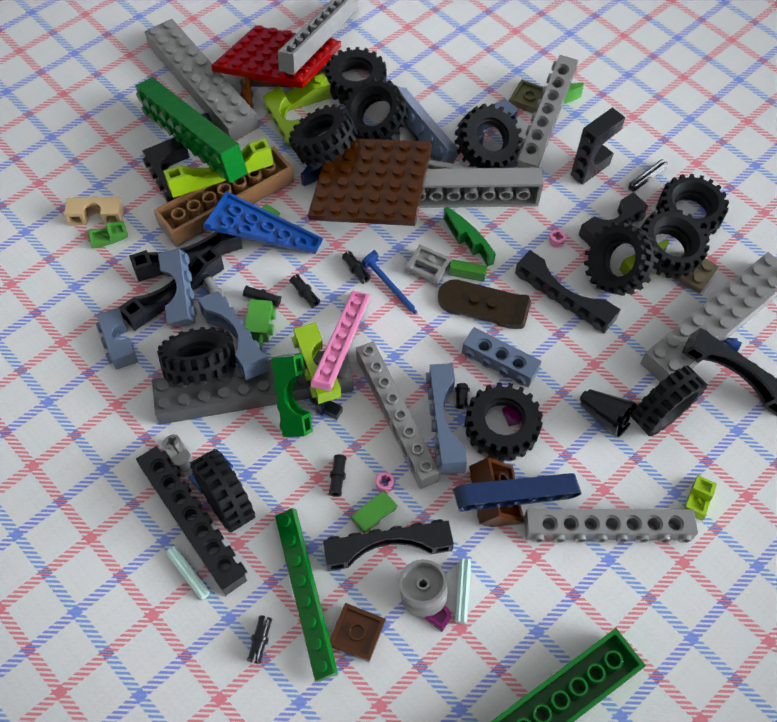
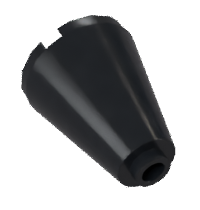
[579,389,637,437]

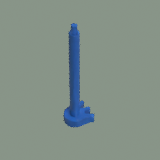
[362,250,417,314]

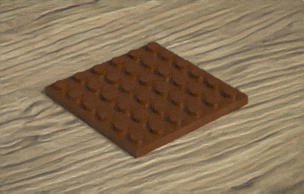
[308,139,432,226]

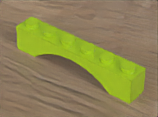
[163,138,274,198]

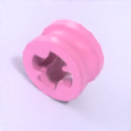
[549,230,566,247]
[376,472,394,493]

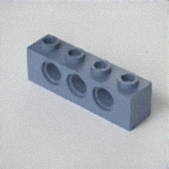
[461,327,542,387]

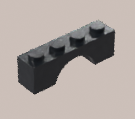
[578,192,648,247]

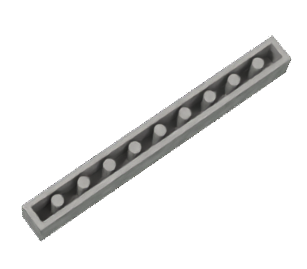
[278,0,358,74]

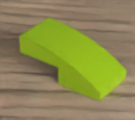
[684,475,717,521]

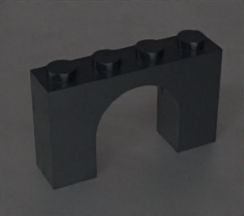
[570,107,626,185]
[142,138,190,203]

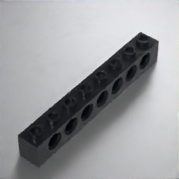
[136,446,247,596]

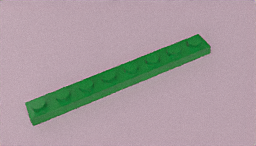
[275,508,338,682]

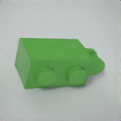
[245,299,276,350]

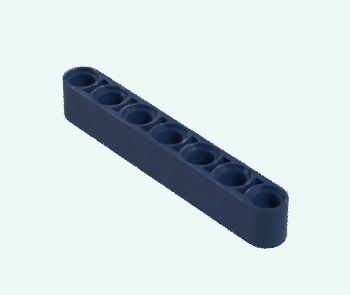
[453,473,582,512]

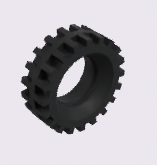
[325,47,387,104]
[343,77,409,140]
[454,103,523,168]
[288,104,358,166]
[656,174,729,237]
[640,208,710,279]
[584,222,658,296]
[157,327,237,385]
[631,365,708,437]
[464,382,543,462]
[190,449,256,533]

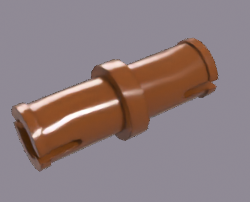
[240,78,254,109]

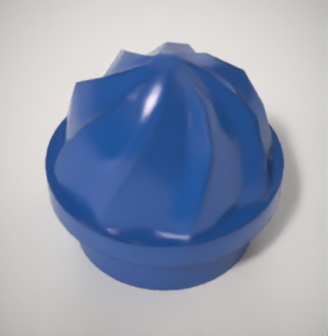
[723,338,742,352]

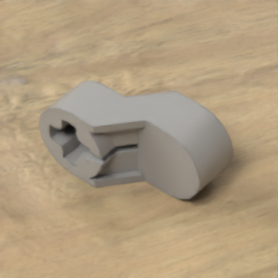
[162,434,194,472]

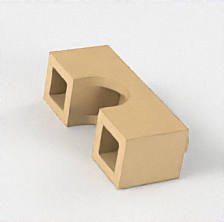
[64,196,124,226]

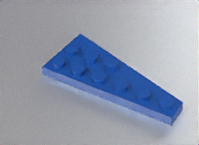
[203,191,323,254]

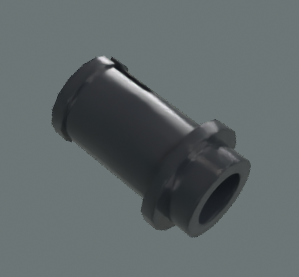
[454,383,470,409]

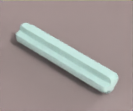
[166,546,210,600]
[455,559,471,624]

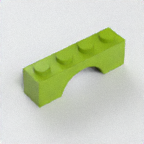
[262,86,300,146]
[291,322,341,404]

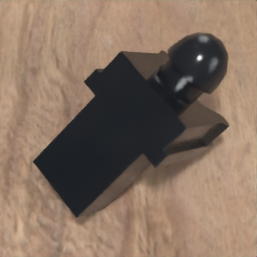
[309,396,343,420]

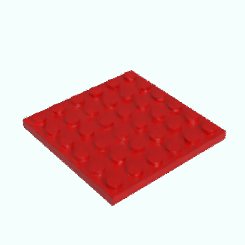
[211,25,341,89]

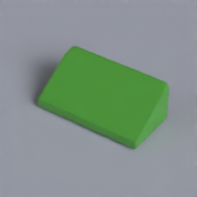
[449,259,487,282]

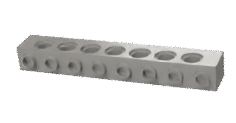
[515,55,578,168]
[356,341,440,489]
[524,509,698,543]

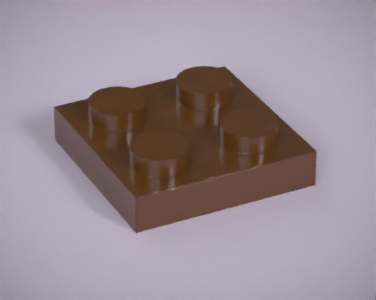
[330,603,386,663]

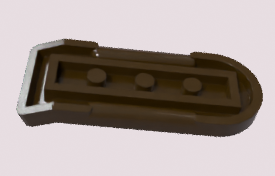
[438,279,531,329]

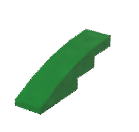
[443,207,496,267]

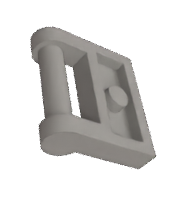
[405,244,452,286]

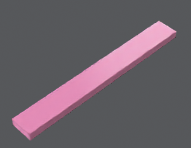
[311,291,370,392]

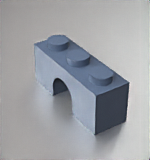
[96,307,138,370]

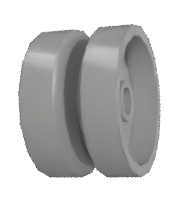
[399,559,448,617]

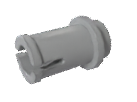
[202,277,222,295]

